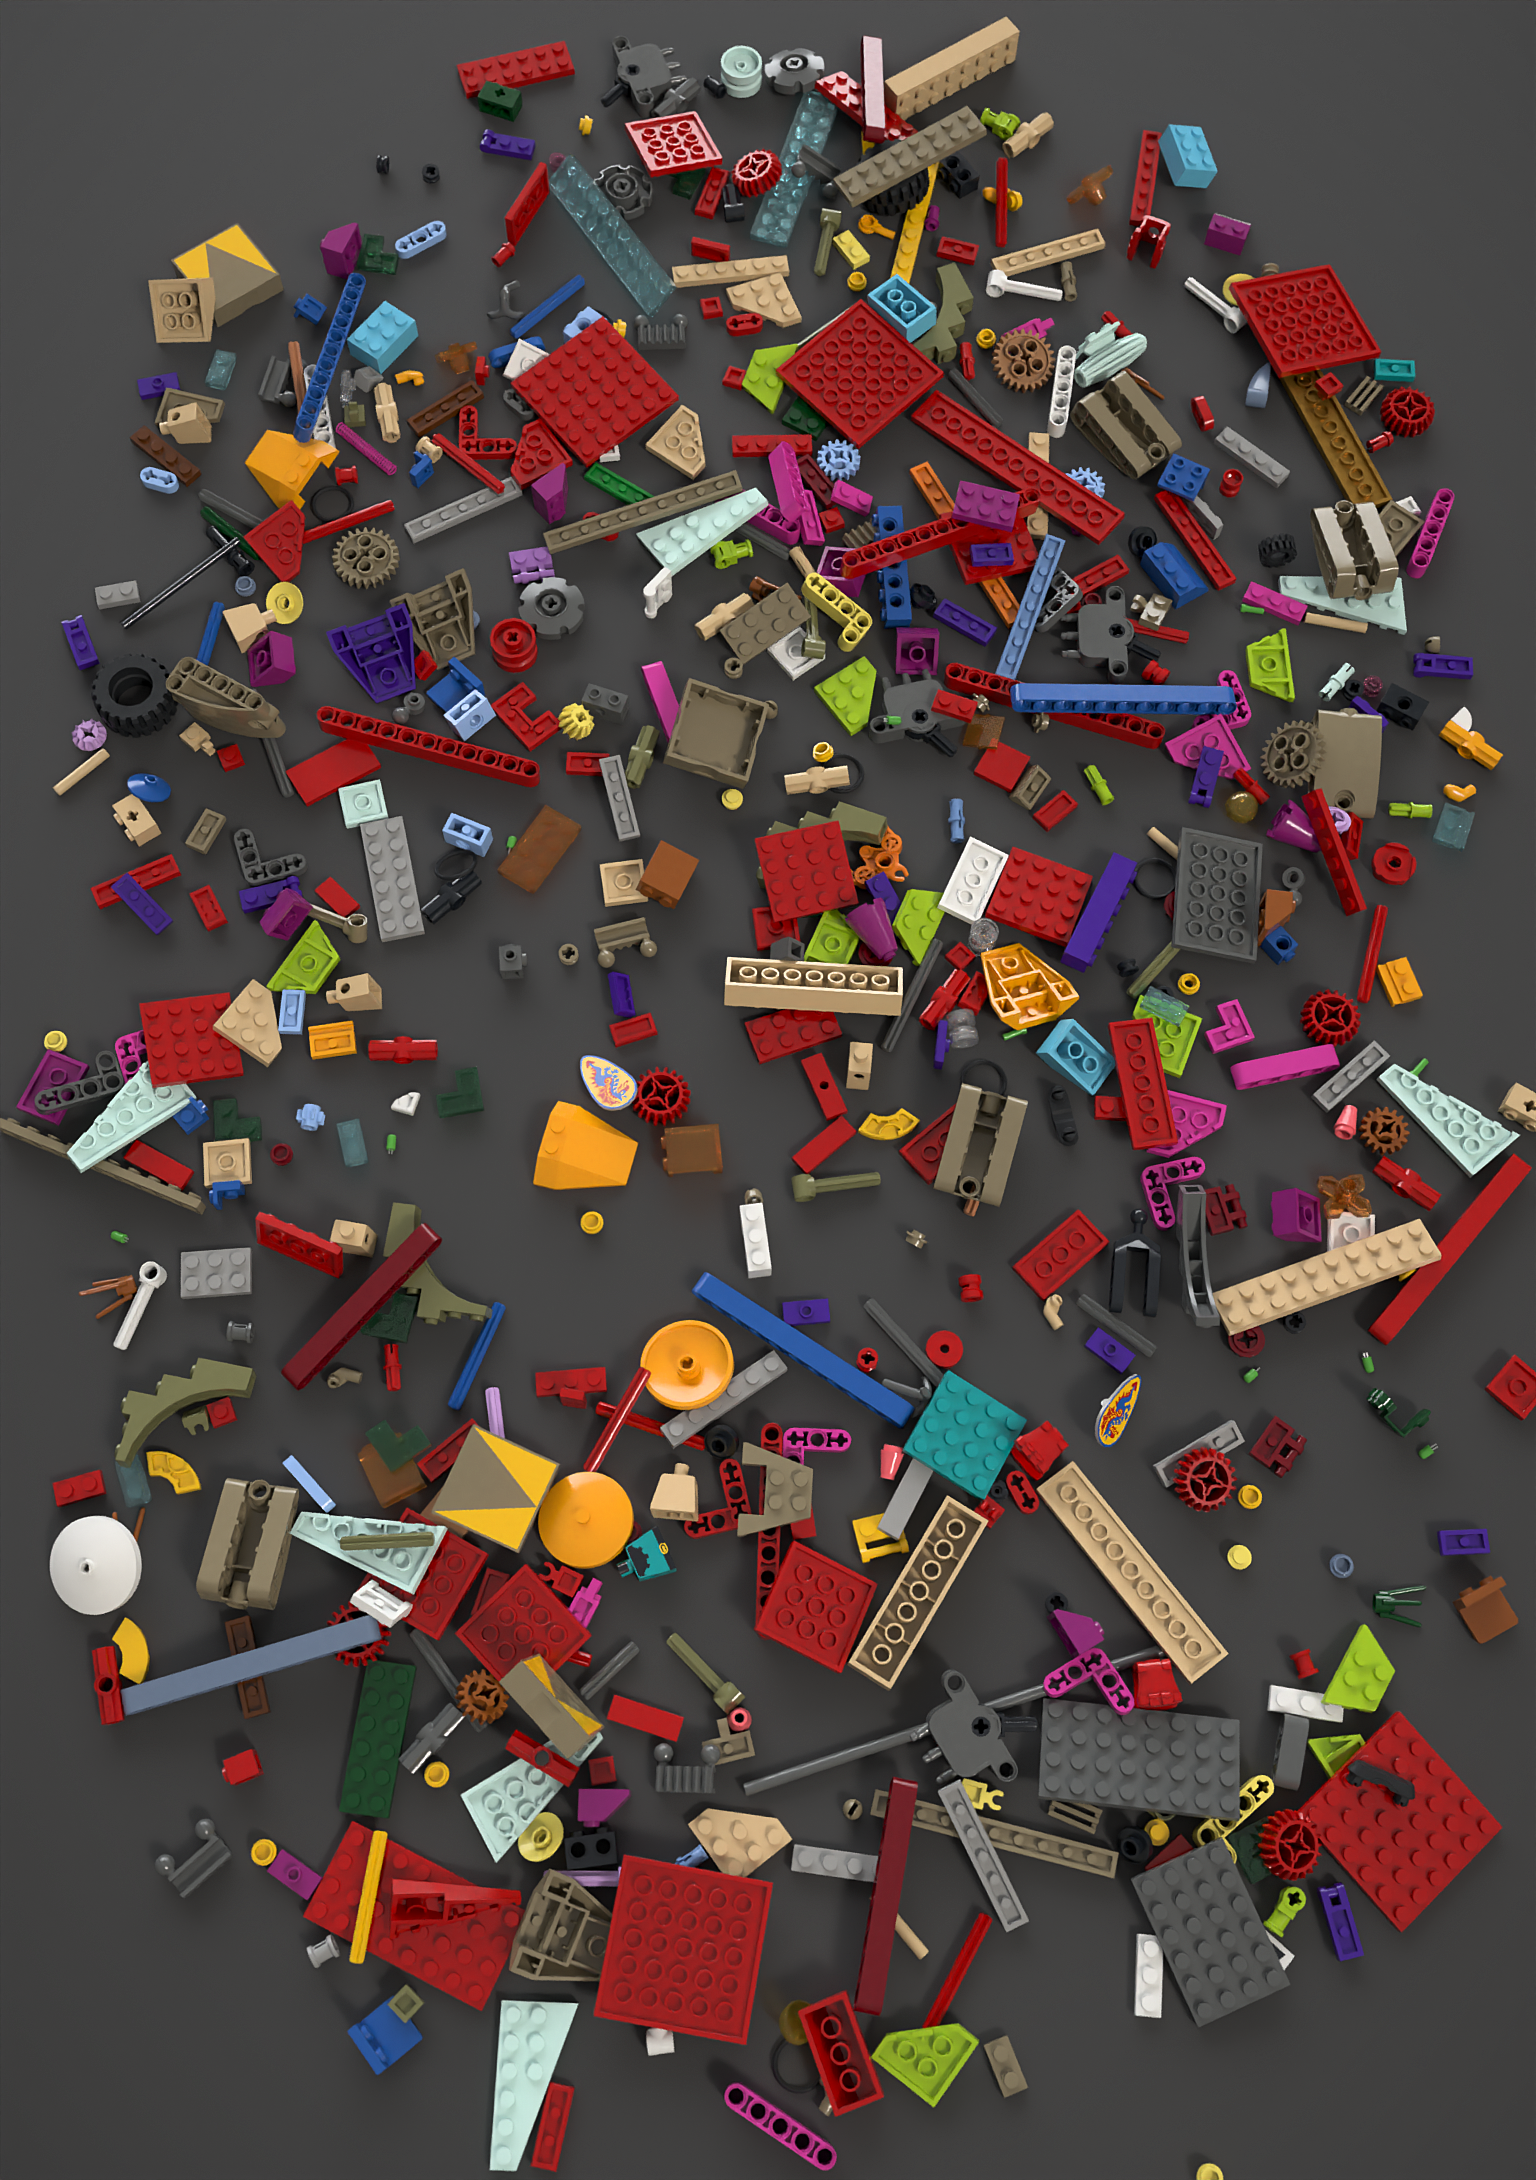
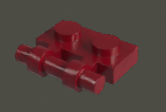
[1205,1184,1248,1236]
[1248,1416,1307,1478]

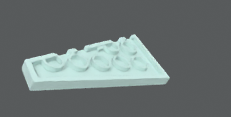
[636,488,769,577]
[1278,576,1407,635]
[67,1061,197,1173]
[1376,1064,1520,1178]
[290,1512,448,1595]
[461,1732,603,1863]
[490,2000,579,2171]

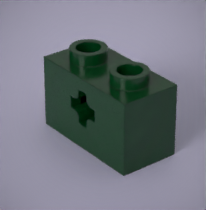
[477,80,523,122]

